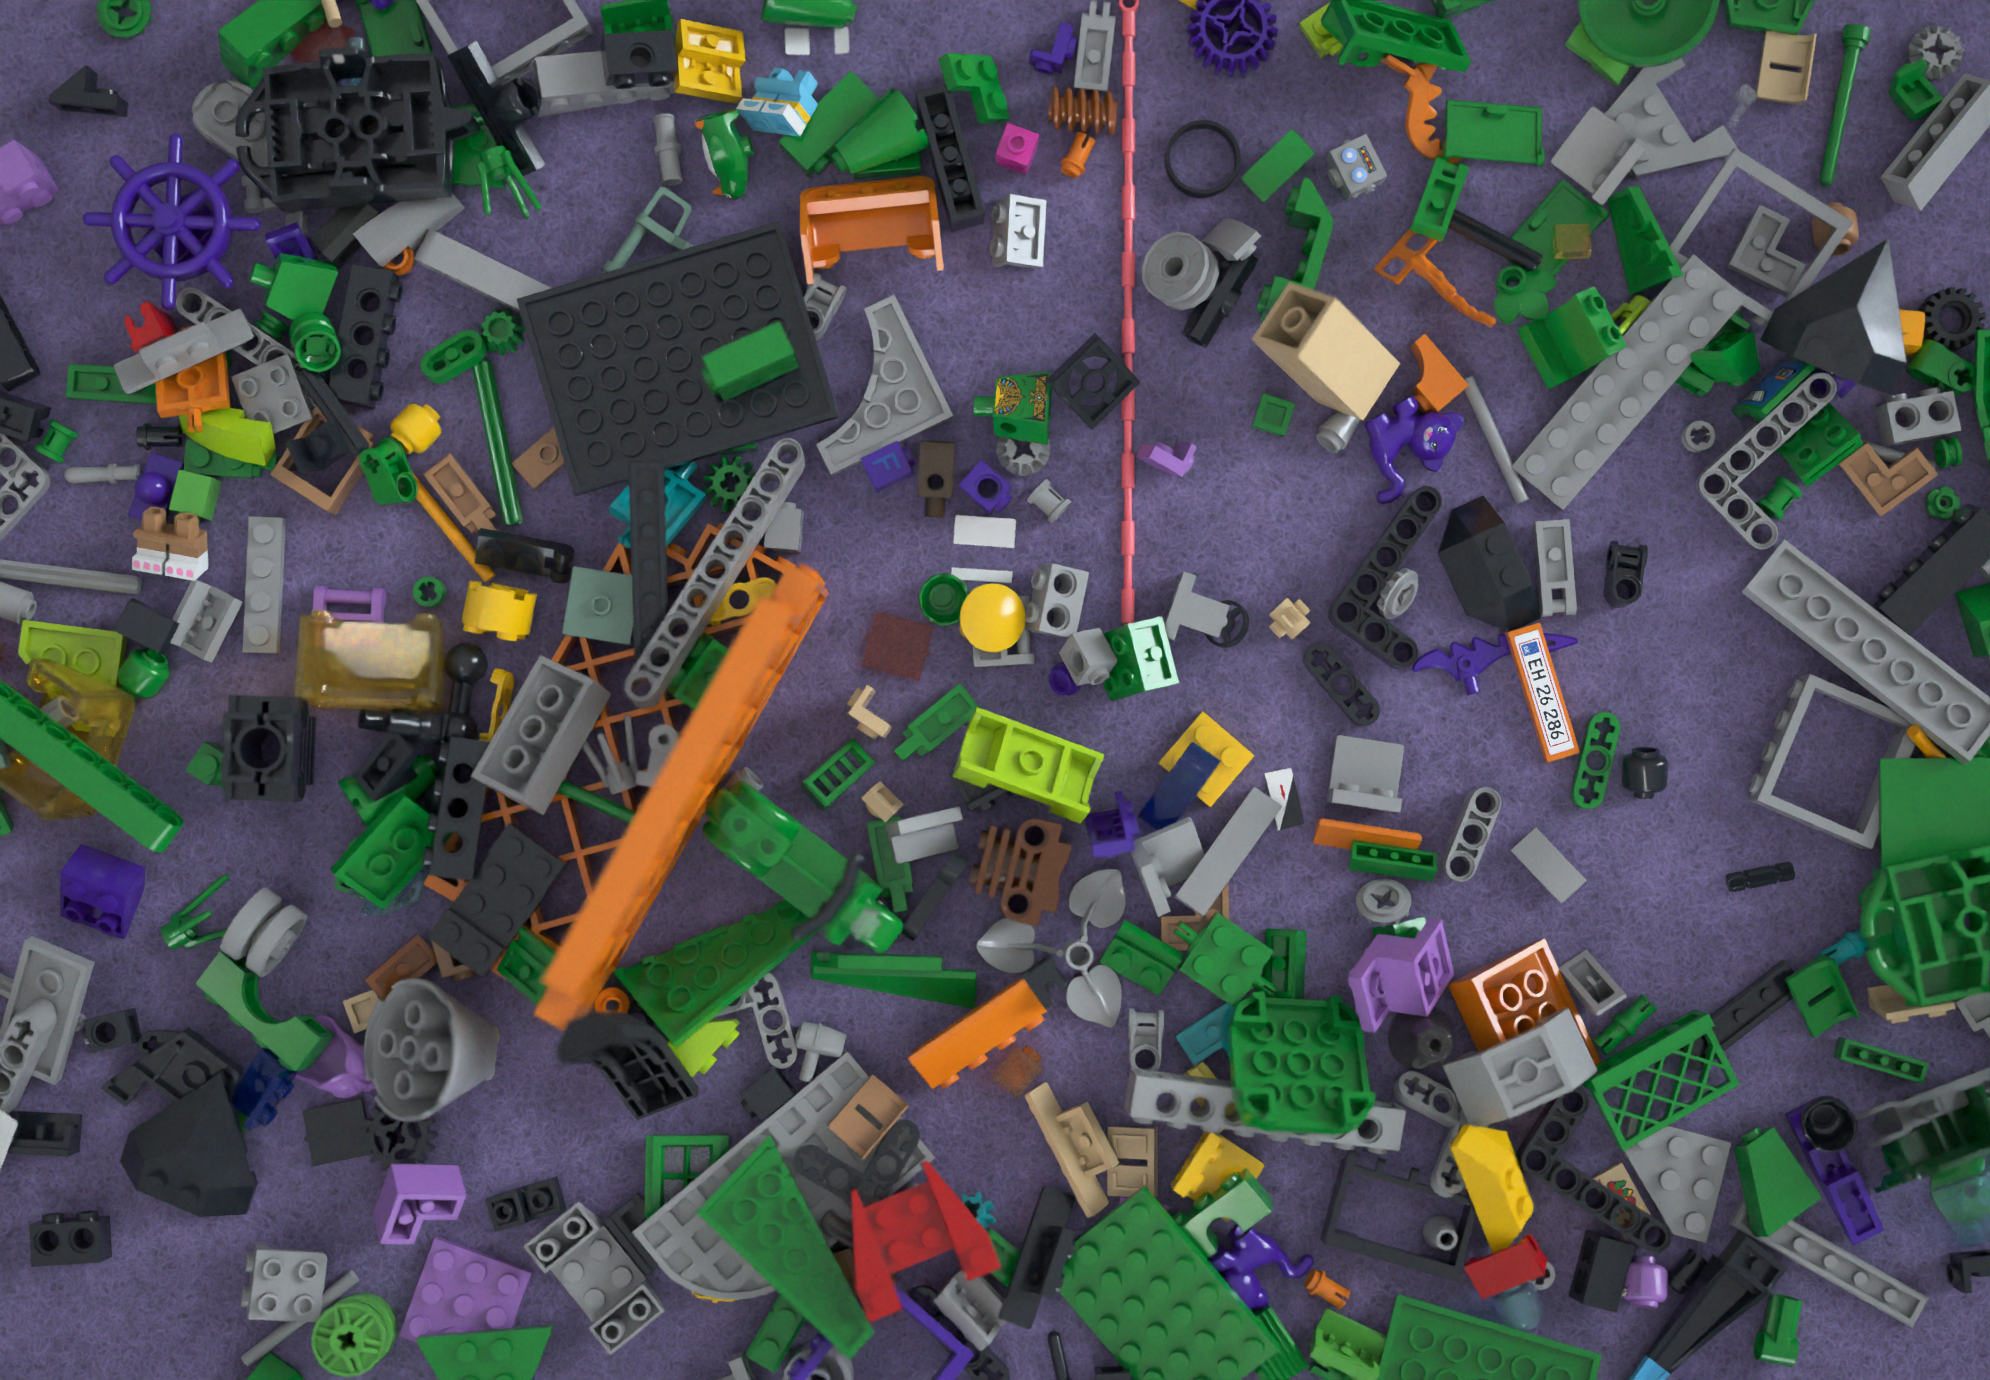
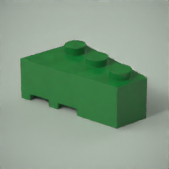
[218,0,325,89]

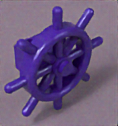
[82,133,261,310]

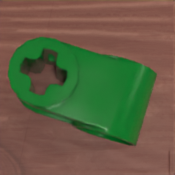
[1906,339,1975,396]
[359,437,418,506]

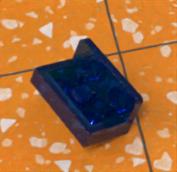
[234,1048,299,1131]

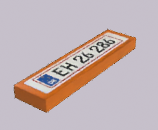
[1505,622,1580,763]

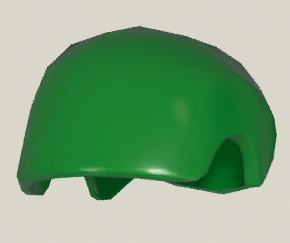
[918,573,969,626]

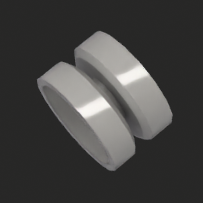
[220,888,307,977]

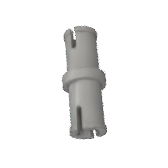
[653,114,683,186]

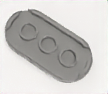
[192,81,314,177]

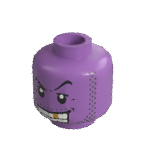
[1622,1256,1667,1308]

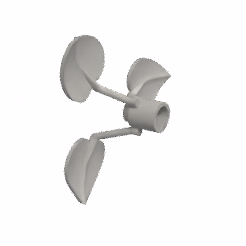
[976,869,1126,1028]

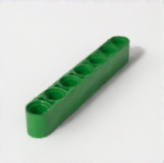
[0,681,184,853]

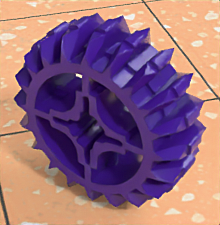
[1186,0,1278,78]

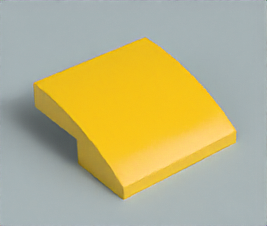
[674,19,745,104]

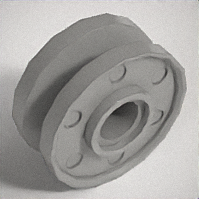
[1141,232,1219,310]

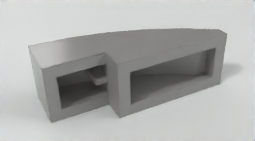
[353,193,465,267]

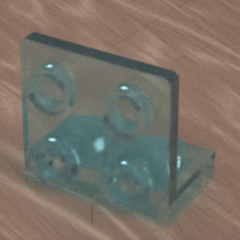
[1932,1154,1990,1248]

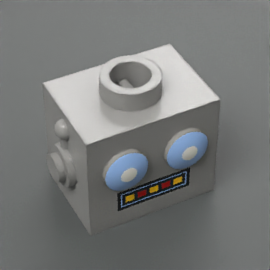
[1326,134,1387,201]

